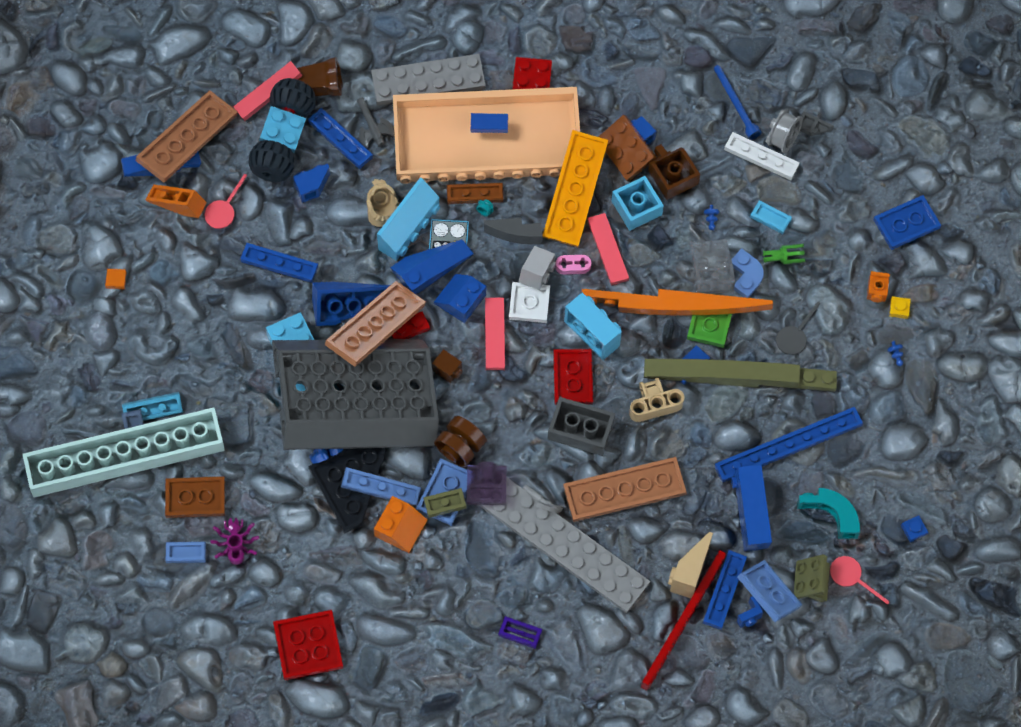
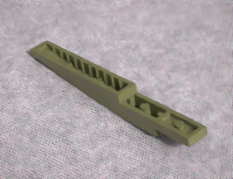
[644,359,837,392]

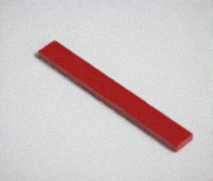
[641,550,726,690]

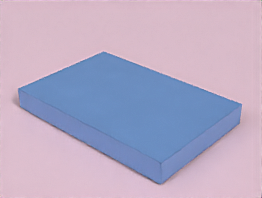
[416,458,476,526]
[737,560,802,623]

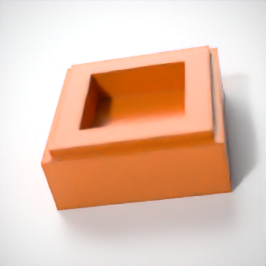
[105,269,127,289]

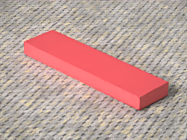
[233,61,303,121]
[587,213,629,286]
[485,298,505,370]

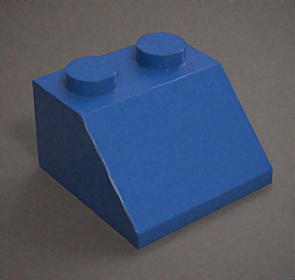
[434,274,486,324]

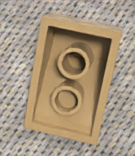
[668,532,713,598]

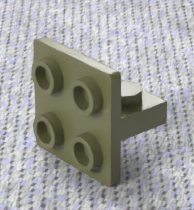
[794,554,830,602]

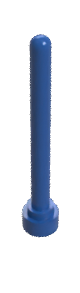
[714,65,762,140]

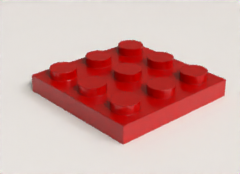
[273,610,344,680]

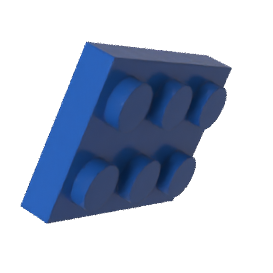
[873,195,941,250]

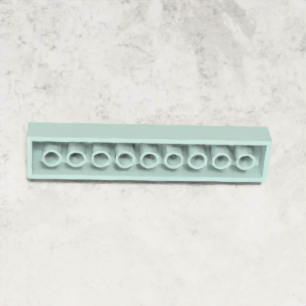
[23,407,225,497]

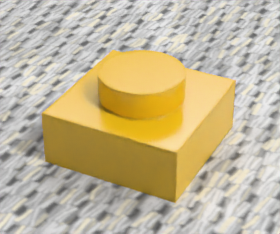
[889,296,911,319]

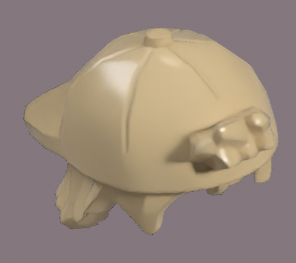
[366,179,399,227]

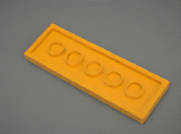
[542,130,608,247]

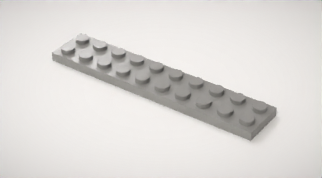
[470,468,651,614]

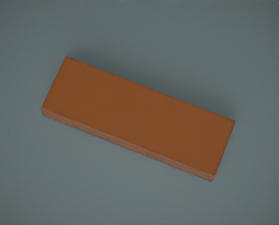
[447,183,503,204]

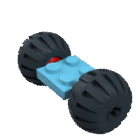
[248,78,316,183]

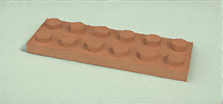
[136,90,238,183]
[325,281,426,367]
[563,457,687,522]

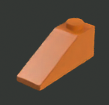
[145,184,207,218]

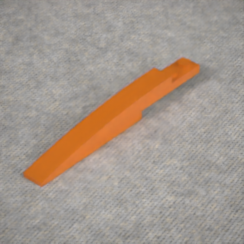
[582,289,773,316]

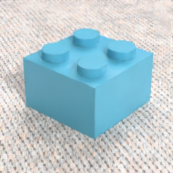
[612,176,664,231]

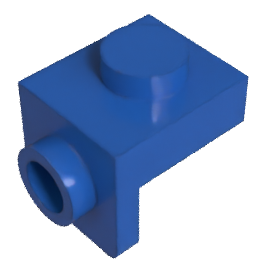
[737,596,764,628]

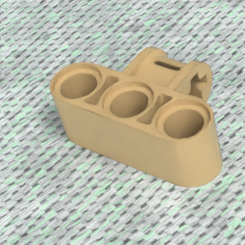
[629,378,684,422]

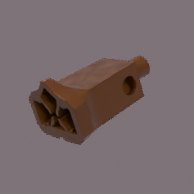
[297,57,343,96]

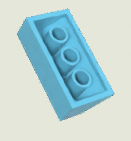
[377,177,440,261]

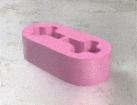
[555,255,591,275]

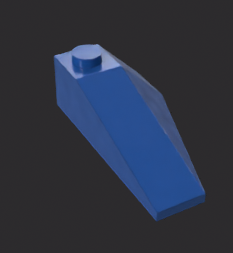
[390,239,474,295]
[312,282,390,326]

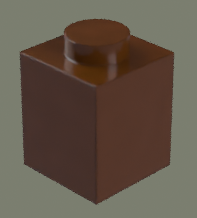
[432,349,463,383]

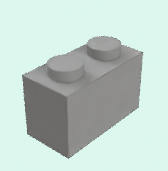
[519,246,556,290]

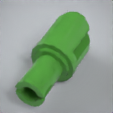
[763,244,805,264]

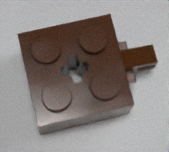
[648,144,700,200]

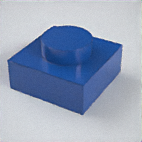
[901,515,928,542]

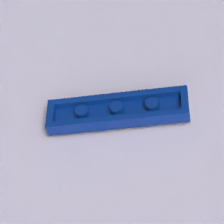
[308,108,373,169]
[240,243,318,283]
[703,550,747,630]

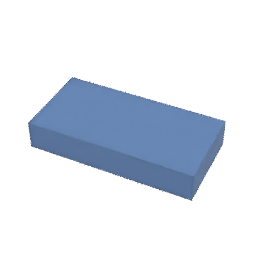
[166,542,206,563]

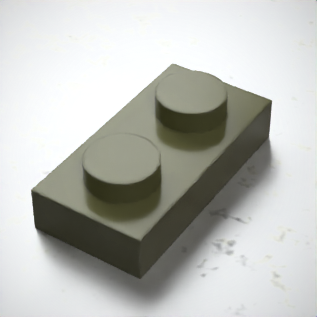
[423,488,466,518]

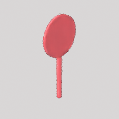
[204,174,247,229]
[830,556,889,604]

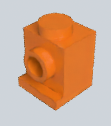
[867,271,890,303]

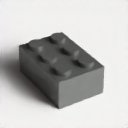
[548,397,615,456]

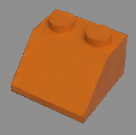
[374,496,428,553]

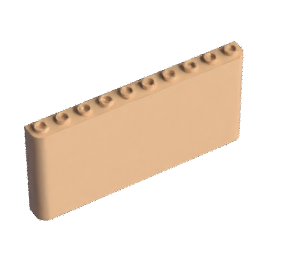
[393,87,580,184]

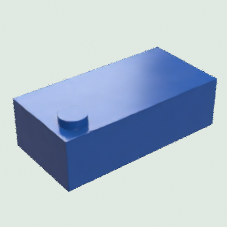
[731,465,772,551]

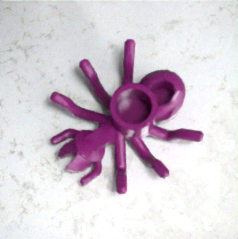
[210,517,259,565]

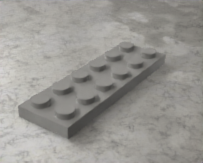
[371,54,486,105]

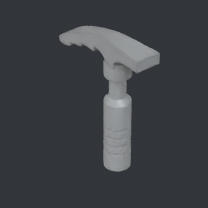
[522,485,563,514]

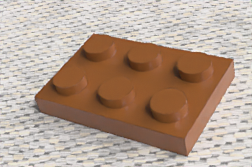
[599,115,657,182]
[165,476,225,518]

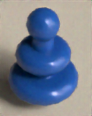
[704,205,719,230]
[887,341,903,366]

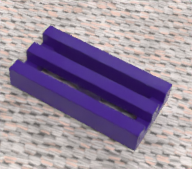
[498,616,542,649]

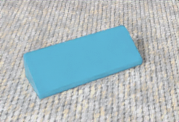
[122,392,183,421]

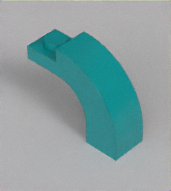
[797,488,860,539]

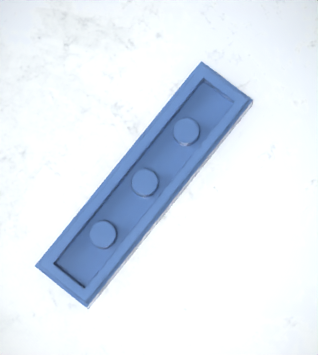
[341,467,421,507]

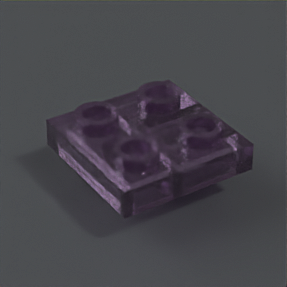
[467,462,507,505]

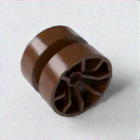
[434,416,487,468]

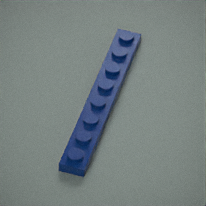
[714,407,863,483]

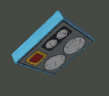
[429,219,469,249]

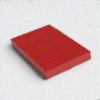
[553,349,593,405]

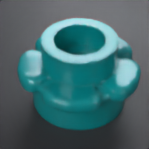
[476,200,494,217]

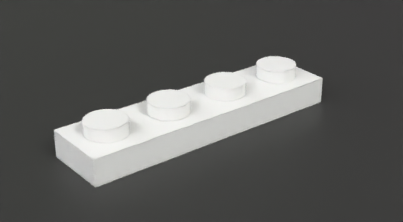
[724,132,800,180]

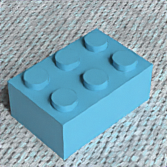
[564,293,622,360]

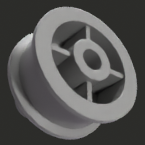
[765,109,803,153]

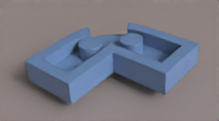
[729,248,764,298]

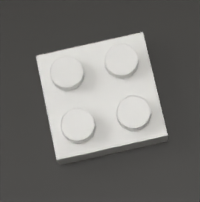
[509,282,550,323]

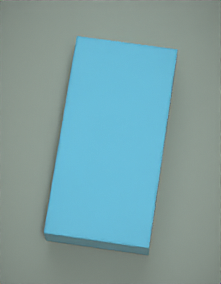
[750,200,792,234]

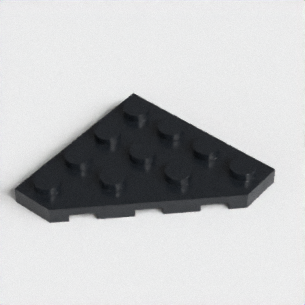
[308,448,386,534]

